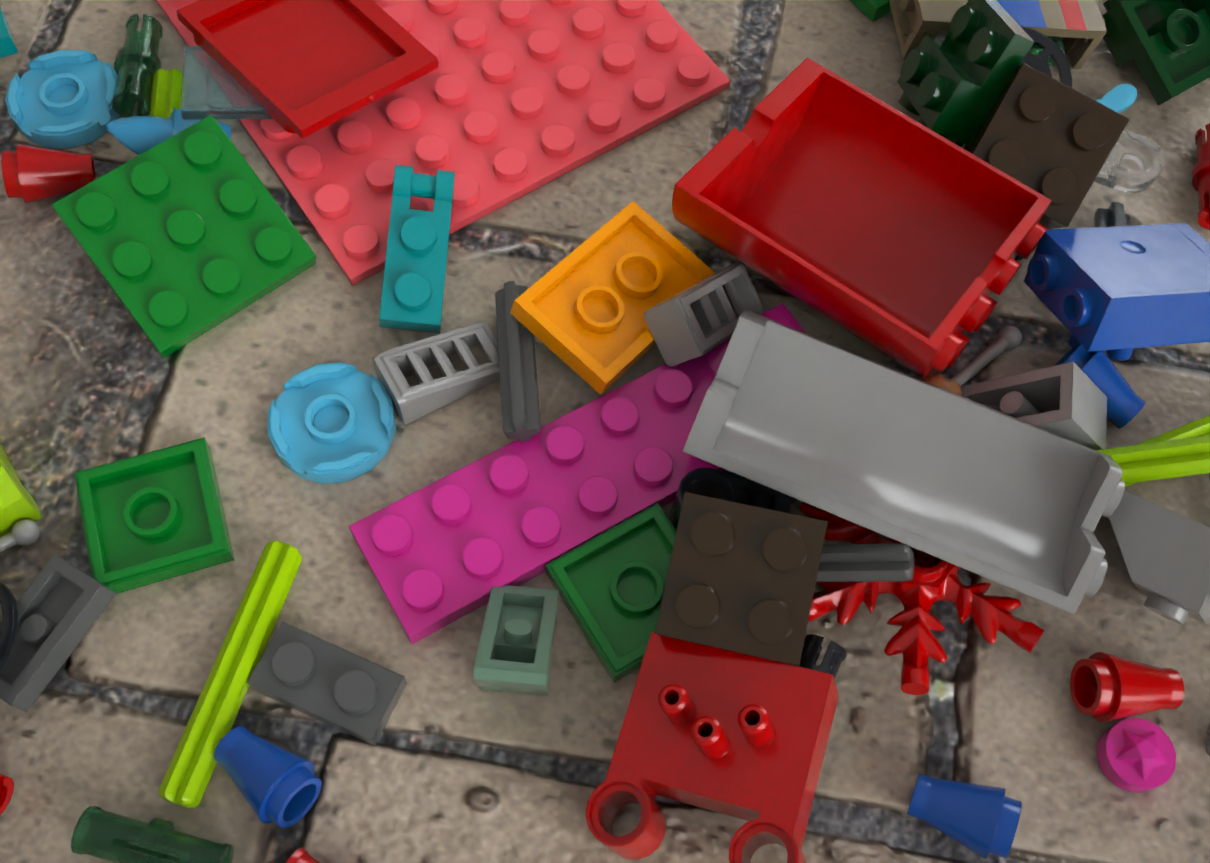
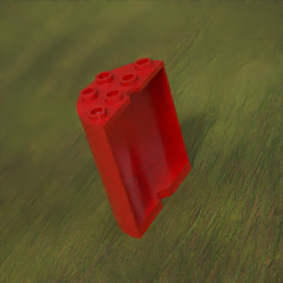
[672,57,1052,379]

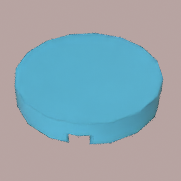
[5,50,126,149]
[267,362,396,484]

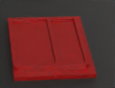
[176,0,439,139]

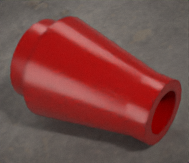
[1,144,96,203]
[1070,652,1185,722]

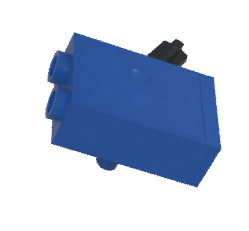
[1024,202,1210,361]

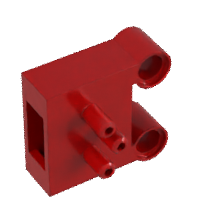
[585,632,839,863]

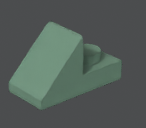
[473,585,559,696]

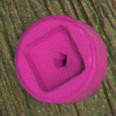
[1096,718,1176,793]

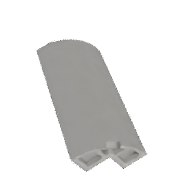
[683,309,1125,615]

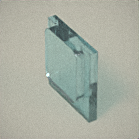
[181,46,273,120]

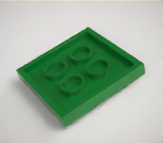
[51,114,316,359]

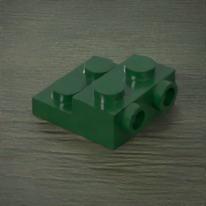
[897,0,1034,145]
[1102,0,1210,106]

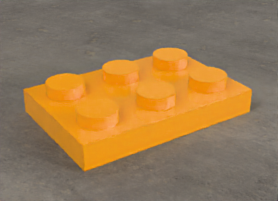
[510,201,715,395]

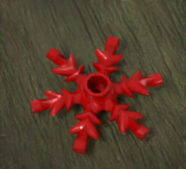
[800,502,1045,695]

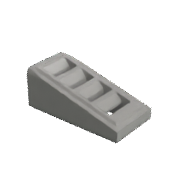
[644,261,765,366]
[372,321,500,425]

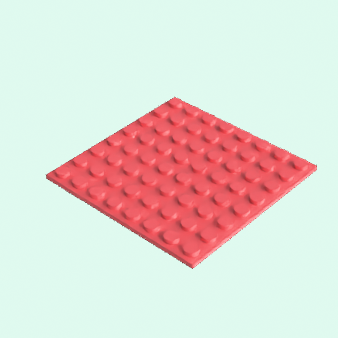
[155,0,730,286]

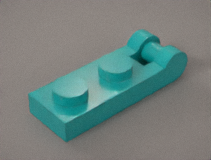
[379,165,455,333]

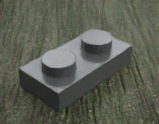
[0,554,117,712]
[247,621,407,746]

